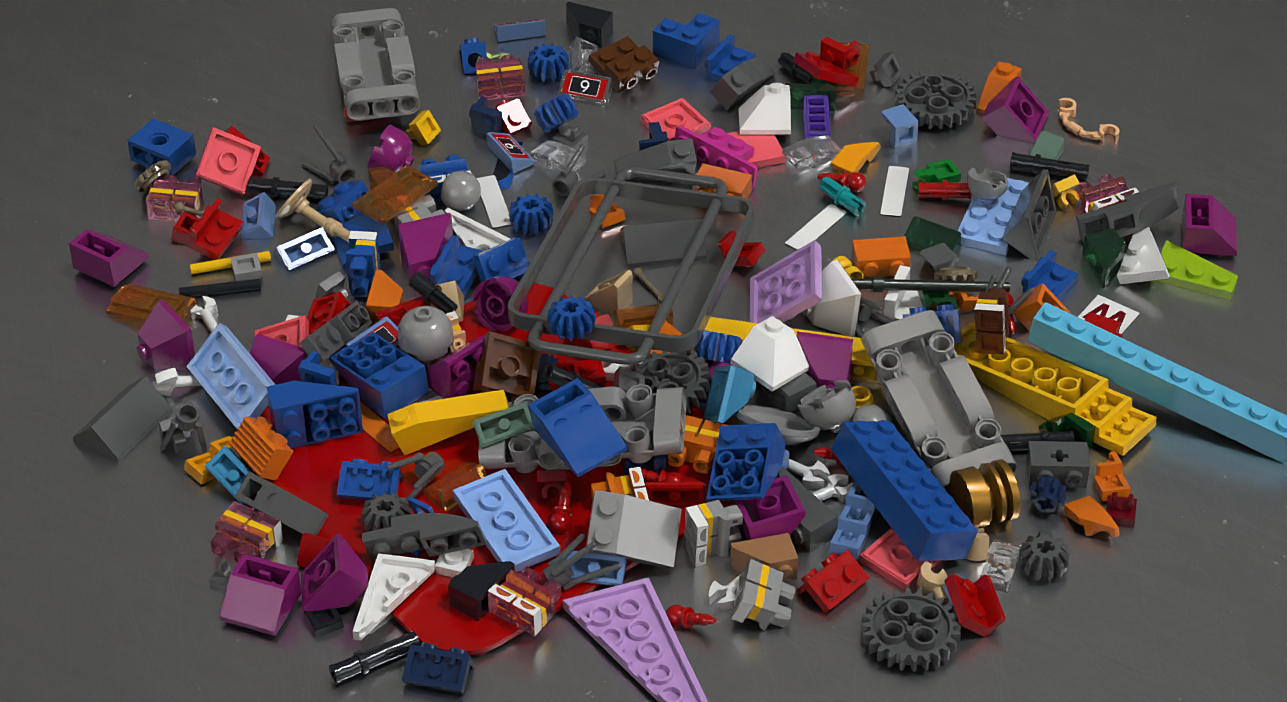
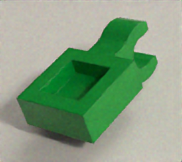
[912,159,961,191]

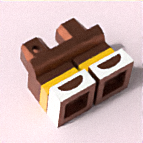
[975,288,1009,355]

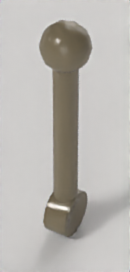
[174,202,203,216]
[632,268,665,305]

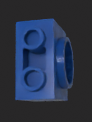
[127,119,197,177]

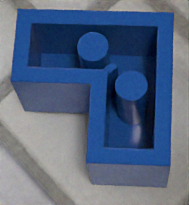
[653,13,720,69]

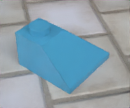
[703,365,756,423]

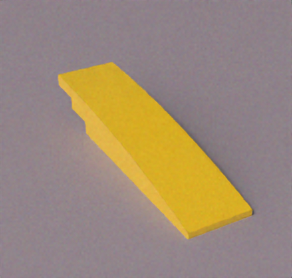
[941,322,1156,456]

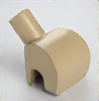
[966,528,989,561]
[916,561,949,605]

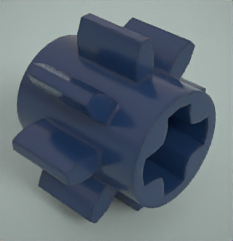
[1030,476,1066,512]

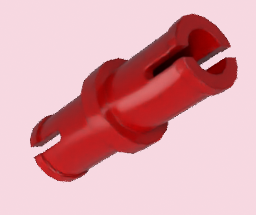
[919,180,971,201]

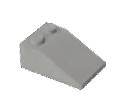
[586,490,682,568]

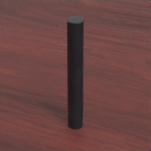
[179,278,261,298]

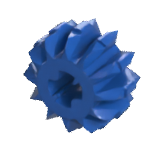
[528,43,569,82]
[534,94,579,132]
[509,193,554,236]
[547,295,596,341]
[695,330,742,363]

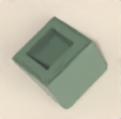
[1029,131,1065,160]

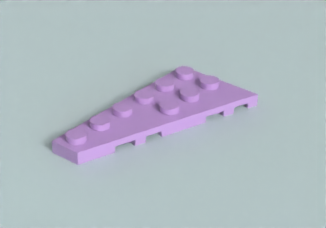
[563,577,708,702]

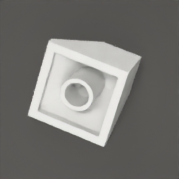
[738,83,791,135]
[802,260,861,336]
[730,316,810,391]

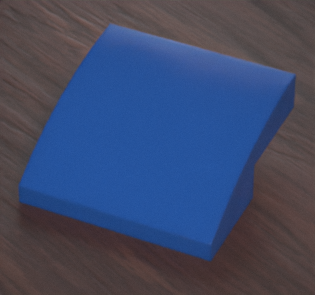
[331,210,394,269]

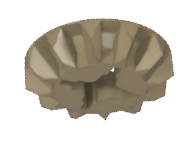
[135,160,172,192]
[934,266,978,281]

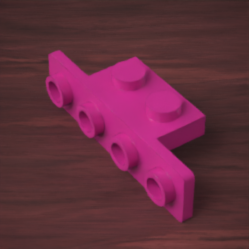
[674,126,758,189]

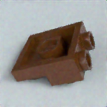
[588,36,659,93]
[473,331,540,406]

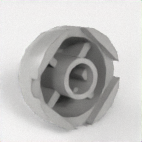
[397,306,454,361]
[798,380,856,433]

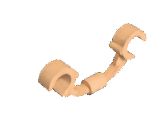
[1058,98,1120,143]

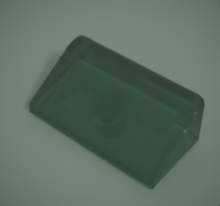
[904,216,962,254]

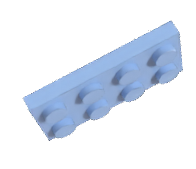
[954,178,1029,256]
[186,323,275,430]
[453,469,560,573]

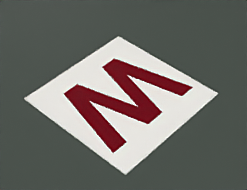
[1078,295,1140,334]

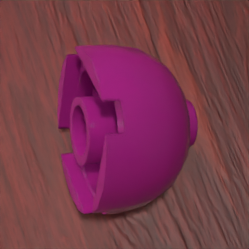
[367,125,415,177]
[473,276,528,332]

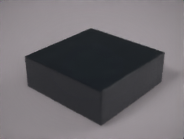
[304,608,344,638]

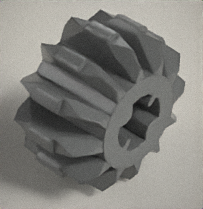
[361,491,411,532]
[1019,532,1070,583]

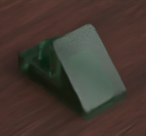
[785,75,836,111]

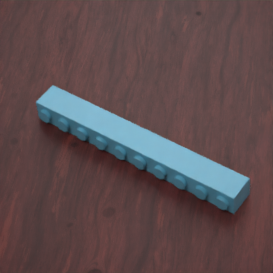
[1027,302,1287,464]

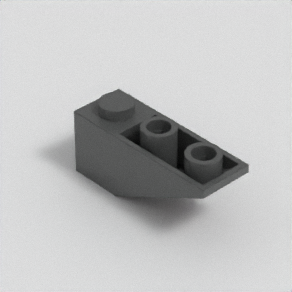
[235,472,329,535]

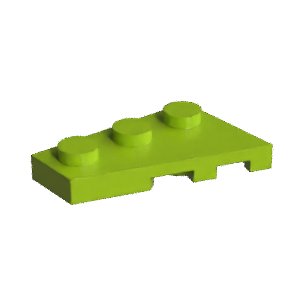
[1152,240,1238,301]

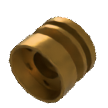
[949,459,1021,529]

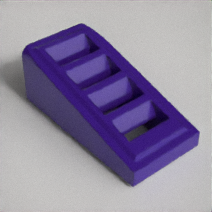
[803,95,831,142]

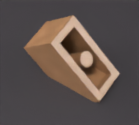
[730,533,798,582]

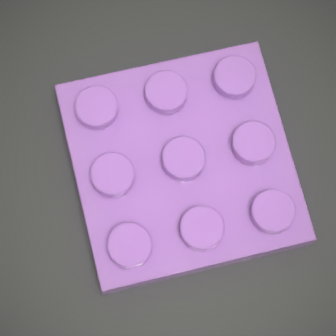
[750,240,822,323]

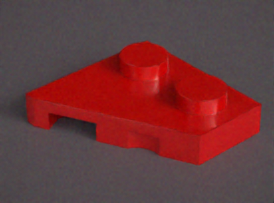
[793,51,859,87]

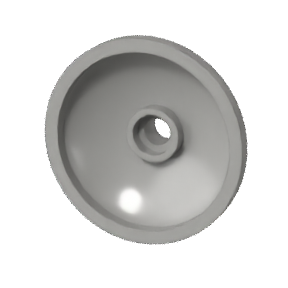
[735,405,820,445]

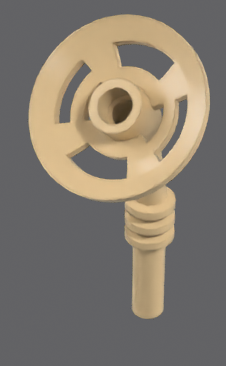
[275,179,350,242]

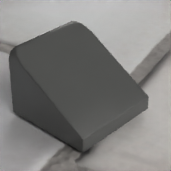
[919,243,960,272]

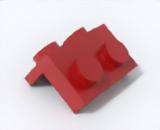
[796,549,870,613]

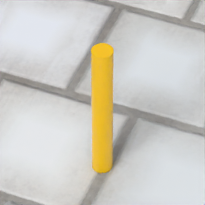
[190,251,271,275]

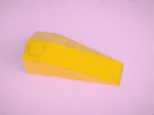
[387,390,509,456]

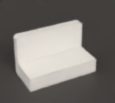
[884,265,923,321]

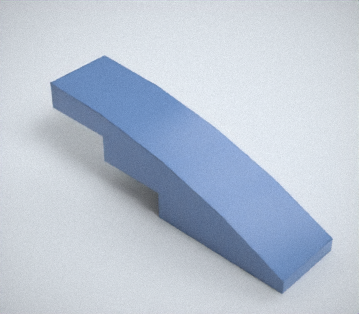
[829,480,878,559]

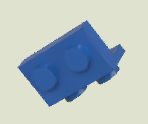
[316,180,374,224]

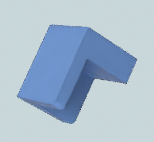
[882,104,918,148]

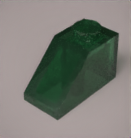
[1082,228,1126,288]

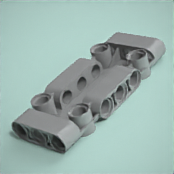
[331,8,420,120]
[861,310,1017,495]
[478,384,686,473]

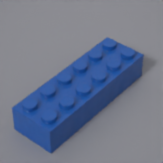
[831,420,978,561]

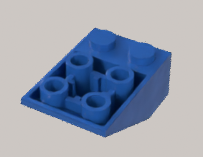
[329,332,429,419]
[528,378,628,477]
[266,381,363,449]
[706,423,786,501]

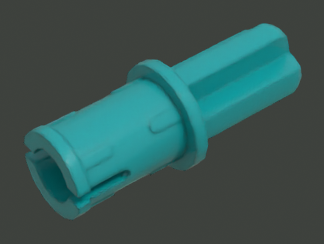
[819,177,866,216]

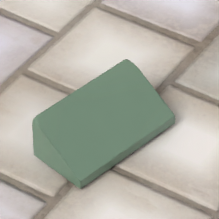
[472,401,534,448]

